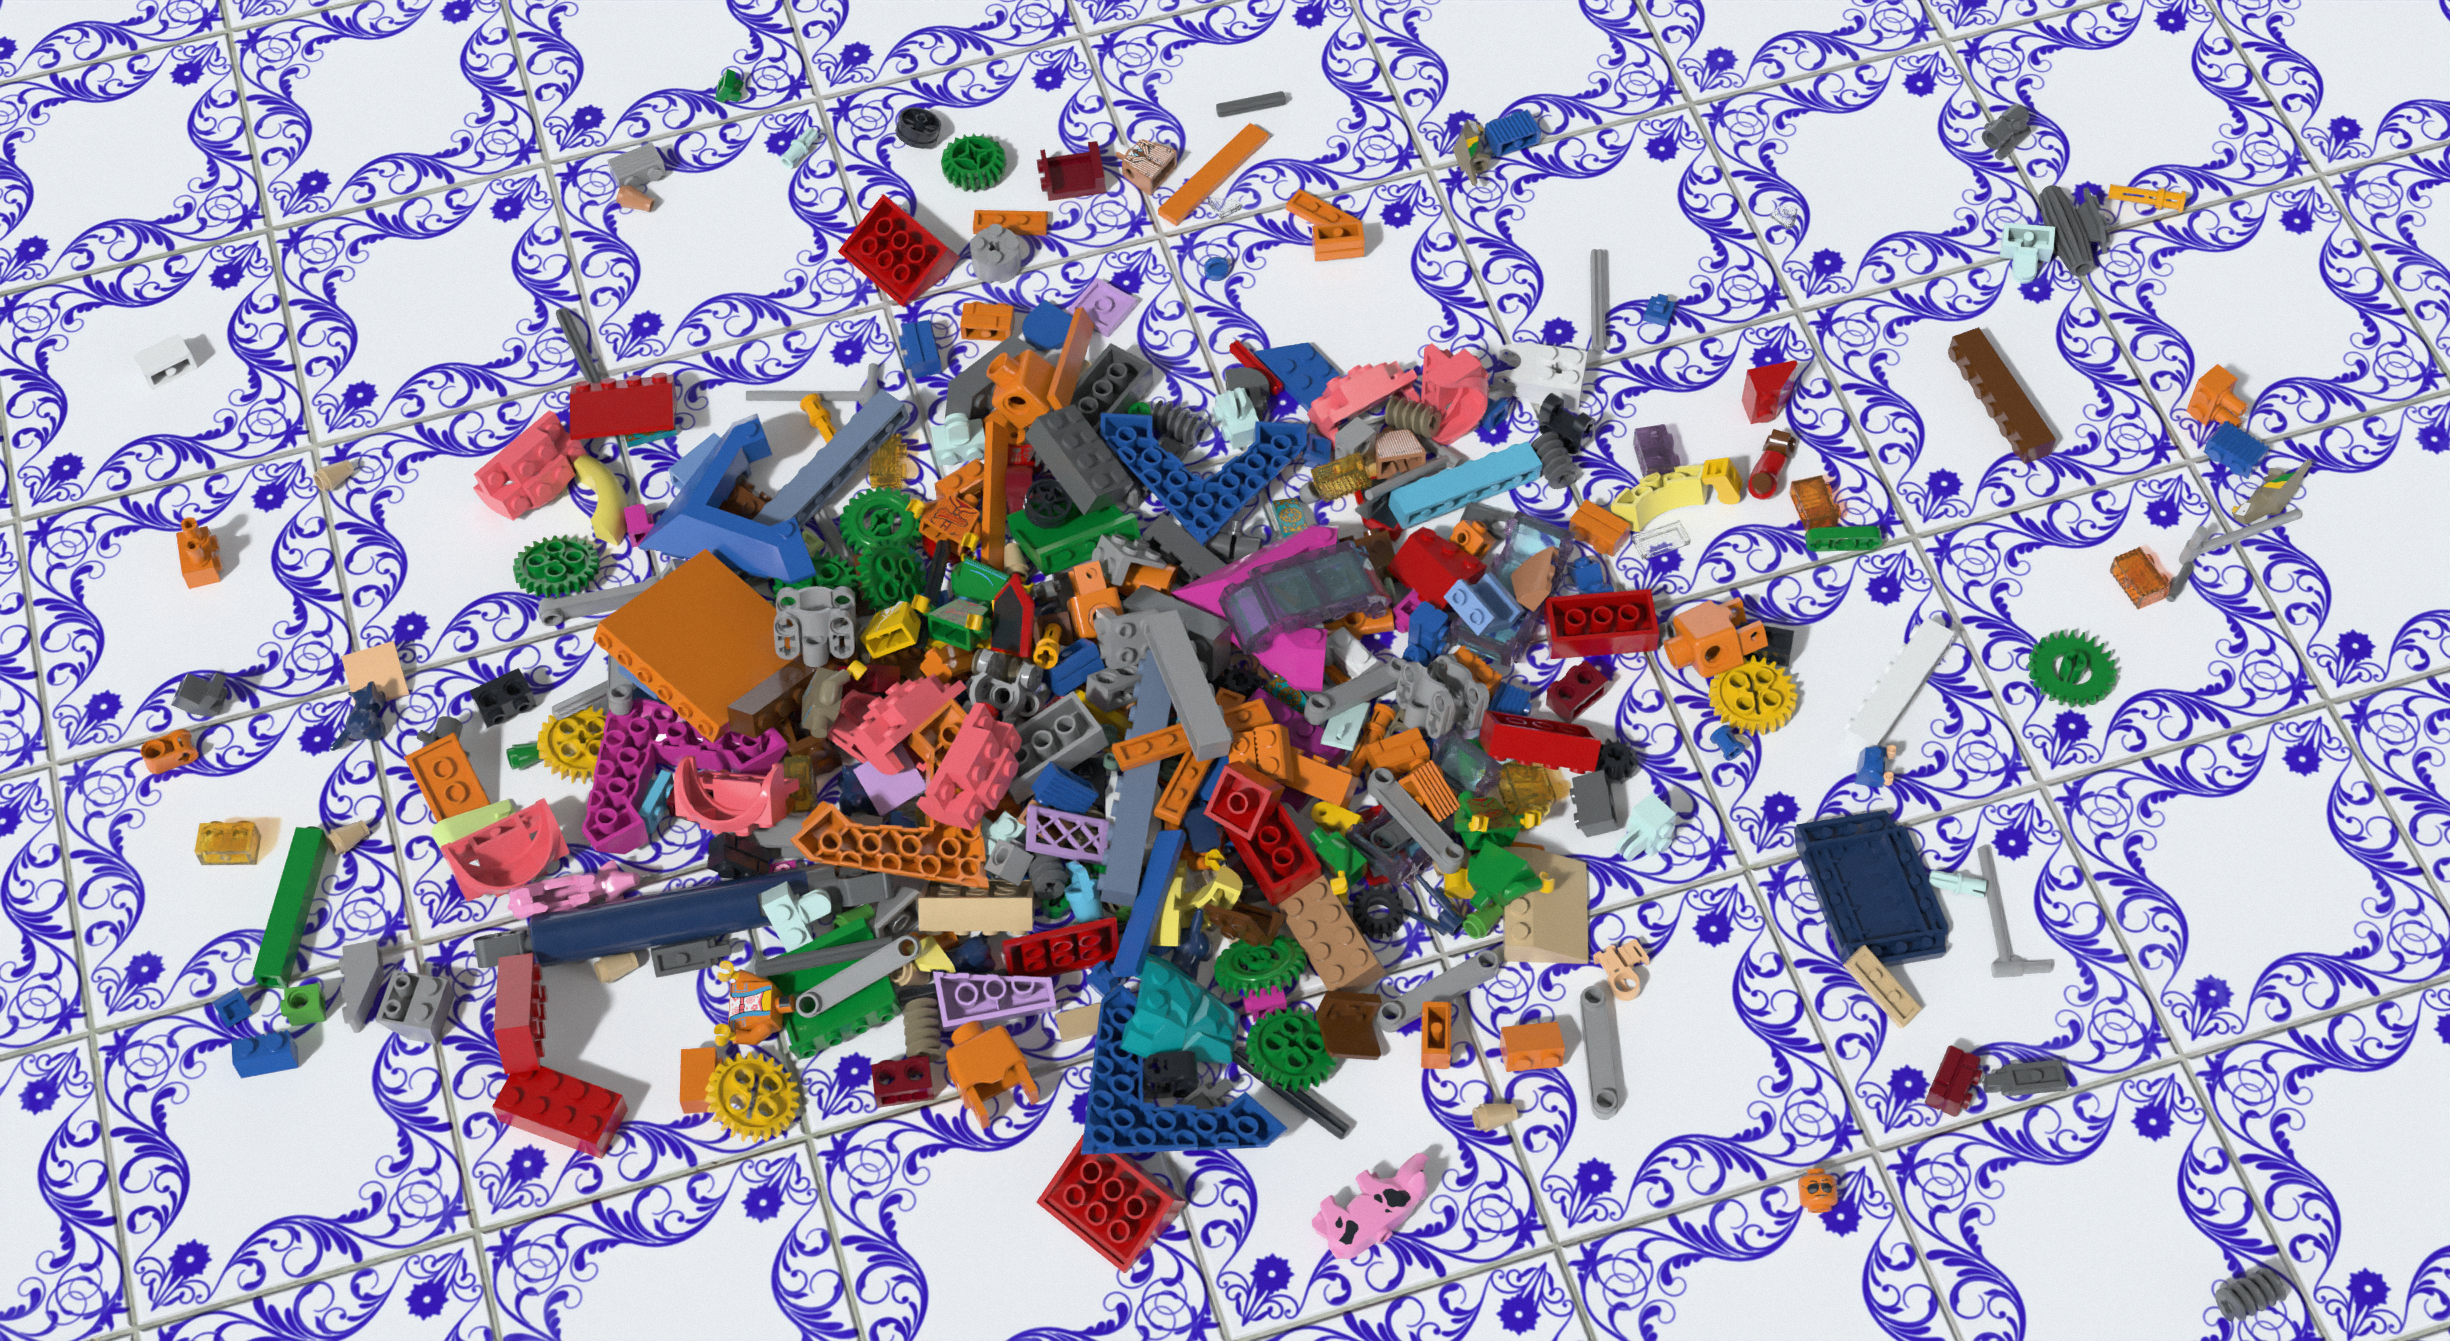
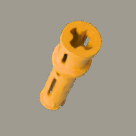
[2108,184,2186,213]
[799,393,837,444]
[1033,623,1062,669]

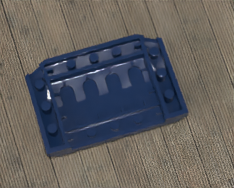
[1794,810,1948,967]

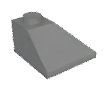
[874,886,920,941]

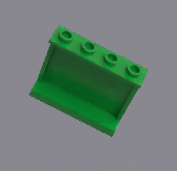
[1006,496,1141,576]
[766,917,903,1060]

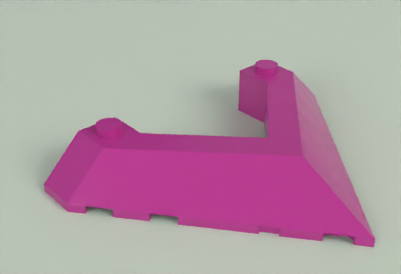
[1171,524,1339,692]
[582,697,788,855]

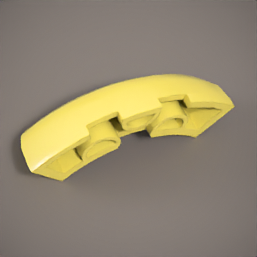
[574,454,629,546]
[1611,465,1708,532]
[1150,860,1187,946]
[1177,865,1243,930]

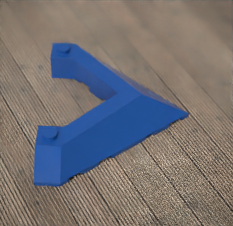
[638,413,817,584]
[1100,413,1307,546]
[1081,984,1288,1155]

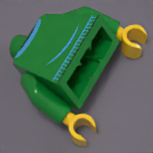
[950,553,1034,616]

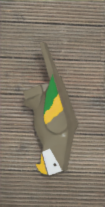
[1452,119,1491,186]
[2232,459,2312,525]

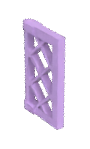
[1026,804,1109,866]

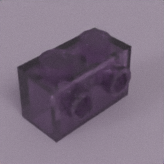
[1633,424,1680,477]

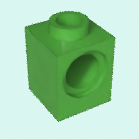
[280,983,326,1026]

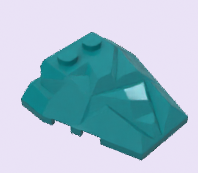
[1120,953,1241,1064]

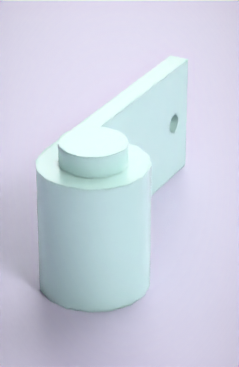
[1321,702,1371,751]

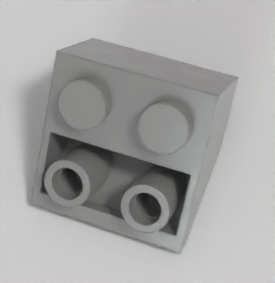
[375,970,455,1045]

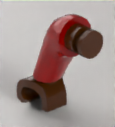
[1747,429,1797,500]

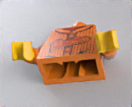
[906,494,982,557]

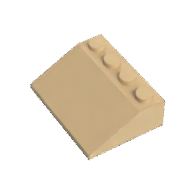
[1503,847,1588,964]
[918,879,1036,935]

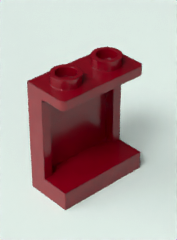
[1036,141,1106,201]

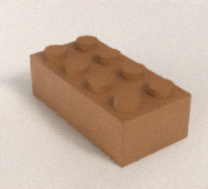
[1277,875,1387,993]

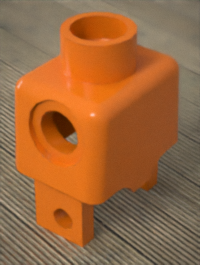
[986,349,1056,430]
[1065,561,1124,645]
[1664,597,1768,678]
[946,1021,1039,1130]

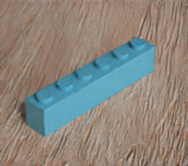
[1388,441,1543,529]

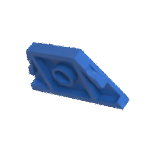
[1254,342,1340,412]

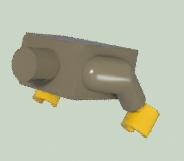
[802,660,867,738]

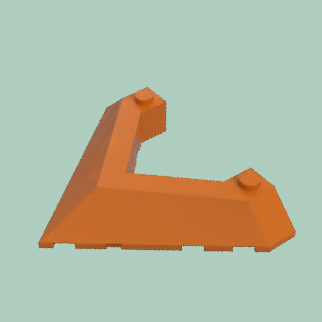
[790,698,989,889]

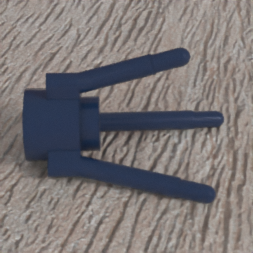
[1404,874,1466,936]

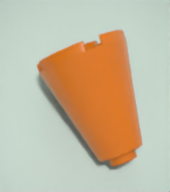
[1103,562,1178,597]

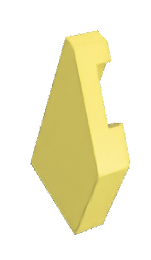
[906,935,956,973]

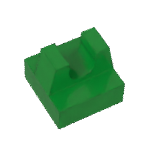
[715,68,744,103]

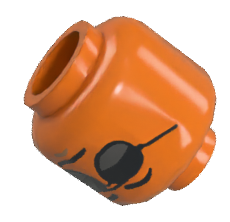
[1798,1168,1838,1213]

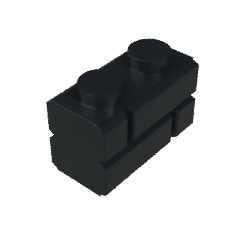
[707,832,770,879]

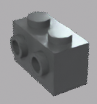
[1570,770,1619,837]

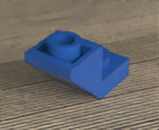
[1567,556,1614,595]

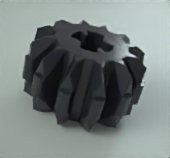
[1218,664,1263,702]
[1595,738,1638,784]

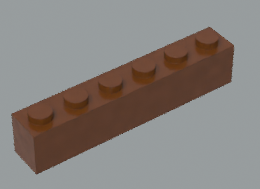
[1948,327,2056,464]
[727,637,858,739]

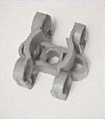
[774,586,856,667]
[962,648,1045,729]
[1396,654,1489,739]

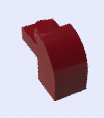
[1005,465,1035,518]

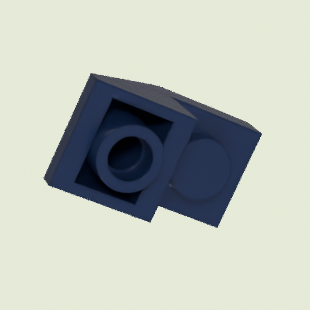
[1182,798,1221,853]

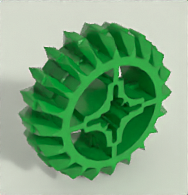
[941,133,1007,192]

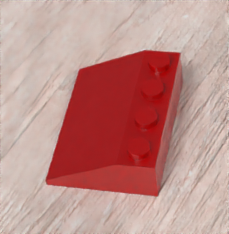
[838,194,960,308]
[570,372,678,440]
[1001,917,1119,977]
[1036,1133,1186,1273]

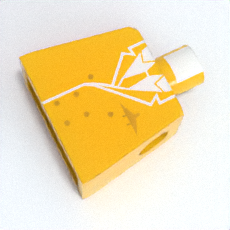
[860,601,921,659]

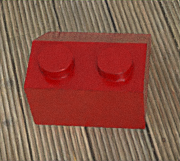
[1741,360,1798,424]
[1204,760,1285,841]

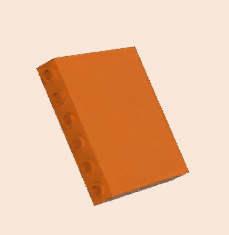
[593,548,801,743]

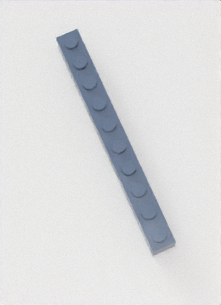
[731,389,909,584]
[1097,649,1171,907]

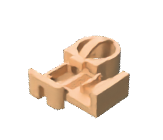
[1593,939,1650,1001]

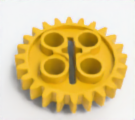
[1708,655,1798,736]
[537,705,607,784]
[705,1052,800,1143]

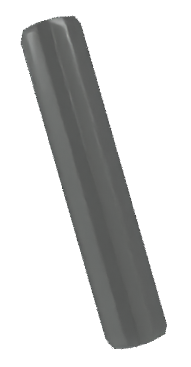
[1216,91,1286,118]

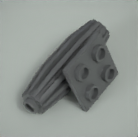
[2039,185,2110,277]

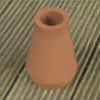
[616,184,655,213]

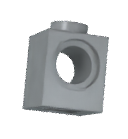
[984,839,1034,886]

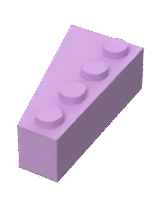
[933,972,1057,1033]

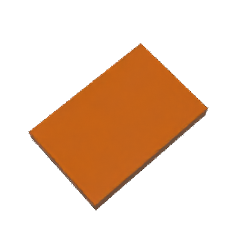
[404,732,491,823]

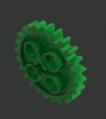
[513,535,600,598]
[855,538,927,614]
[773,551,860,606]
[1245,1007,1338,1092]

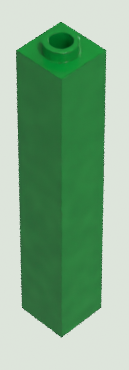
[252,826,328,989]

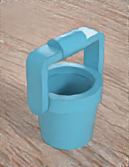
[1064,860,1104,923]

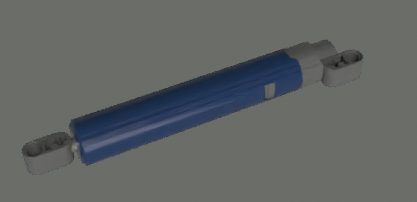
[473,863,895,968]

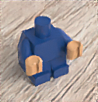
[1855,745,1896,788]

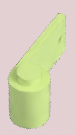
[431,799,516,848]

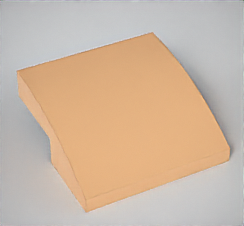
[341,641,410,703]

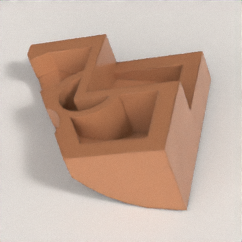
[1511,546,1559,612]

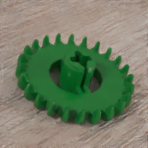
[839,487,922,555]
[2027,630,2118,708]
[1214,934,1307,998]

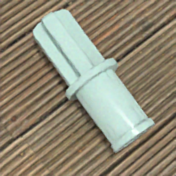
[780,127,818,169]
[1929,870,1987,898]

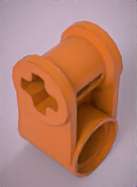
[140,729,198,774]

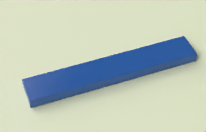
[1111,830,1187,977]

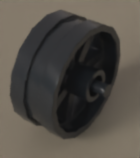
[895,107,942,149]
[1023,479,1072,529]

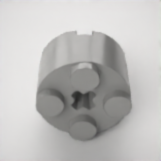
[970,224,1021,284]

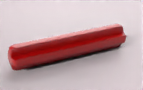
[1229,340,1284,395]

